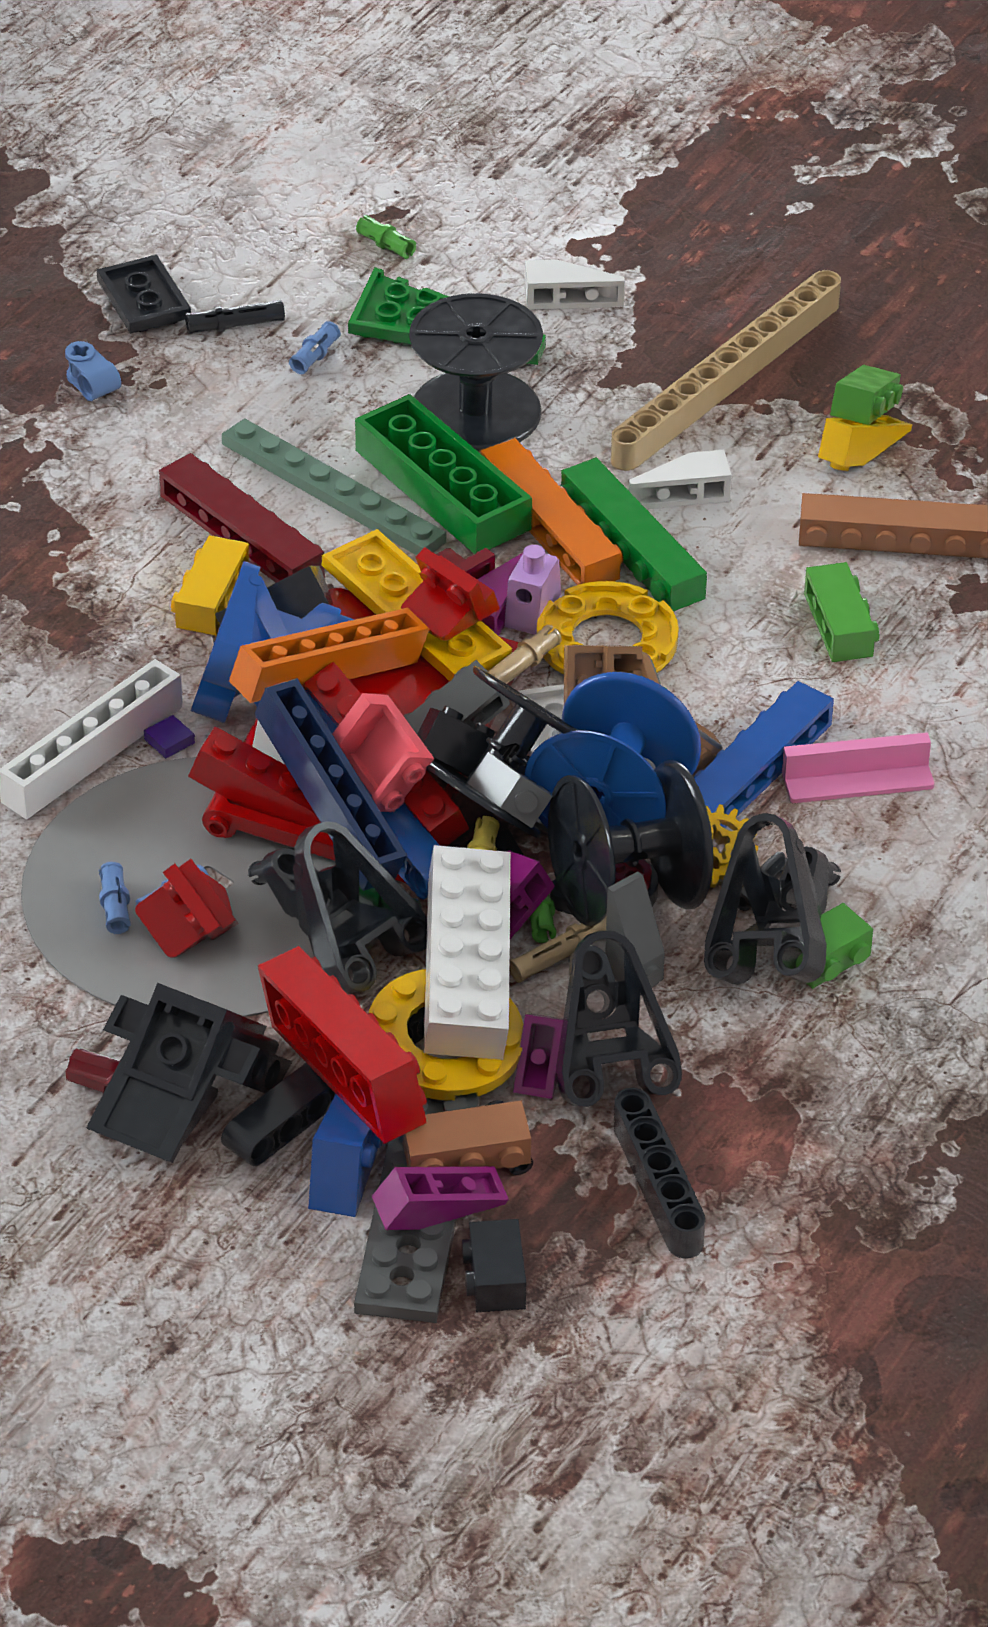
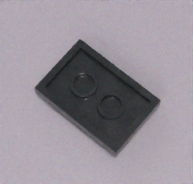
[96,254,191,334]

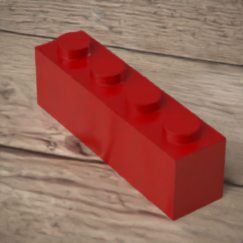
[188,726,321,827]

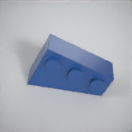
[308,1094,383,1217]

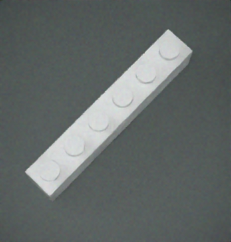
[0,659,183,820]

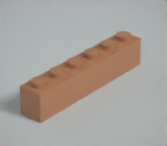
[798,493,988,559]

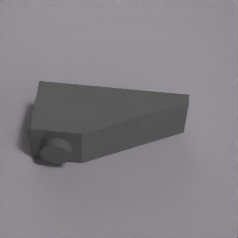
[605,872,665,988]

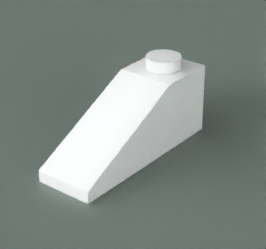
[525,260,625,310]
[629,449,732,509]

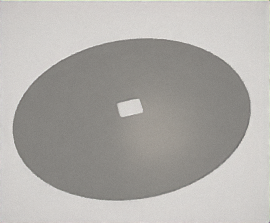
[21,757,378,1017]

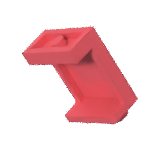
[332,693,434,812]

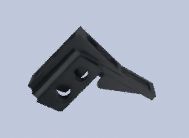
[86,983,293,1163]

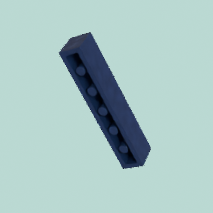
[254,678,407,891]

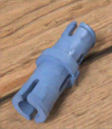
[289,321,341,374]
[99,862,131,934]

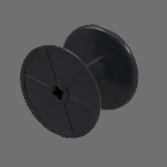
[409,293,543,453]
[426,665,578,838]
[548,760,713,926]

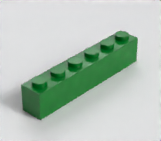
[560,457,707,612]

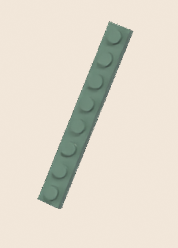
[221,418,446,555]

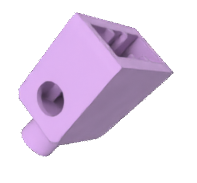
[505,545,561,635]

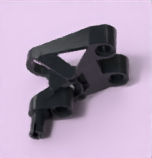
[704,813,841,985]
[248,821,427,995]
[556,931,682,1107]

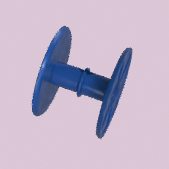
[525,672,701,829]

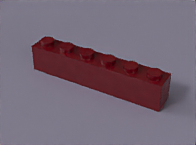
[159,453,325,583]

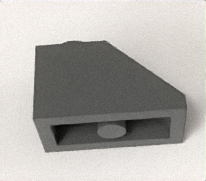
[467,752,553,828]

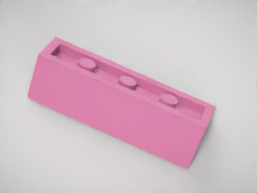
[782,732,934,803]

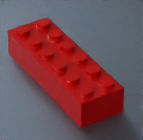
[257,946,427,1144]

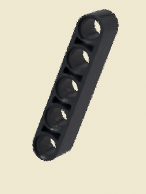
[613,1087,705,1259]

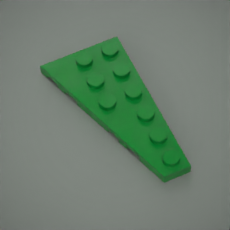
[348,267,546,365]

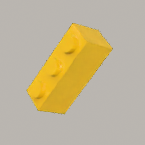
[171,535,249,636]

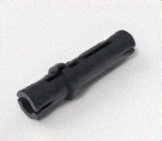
[185,300,285,334]

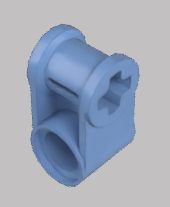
[65,341,121,401]

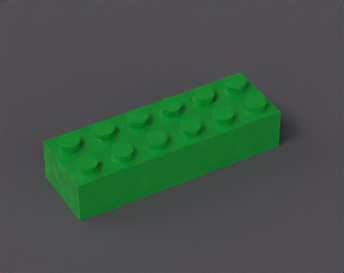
[355,394,532,554]

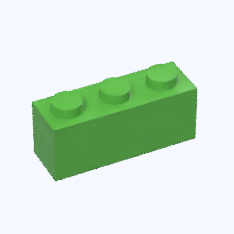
[830,365,903,425]
[804,562,879,662]

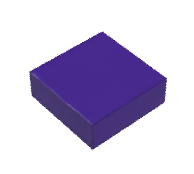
[144,715,195,759]

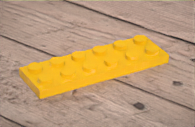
[321,529,512,681]

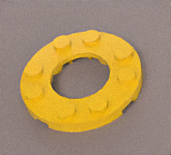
[536,581,679,675]
[369,969,523,1100]

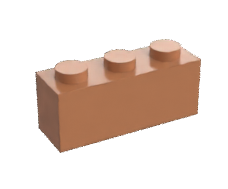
[402,1100,531,1168]

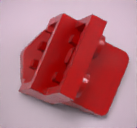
[401,547,500,641]
[135,858,239,958]

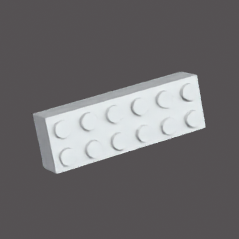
[424,845,511,1060]

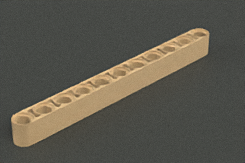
[611,270,841,471]

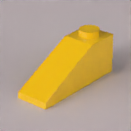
[818,415,912,471]

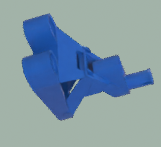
[190,561,355,723]

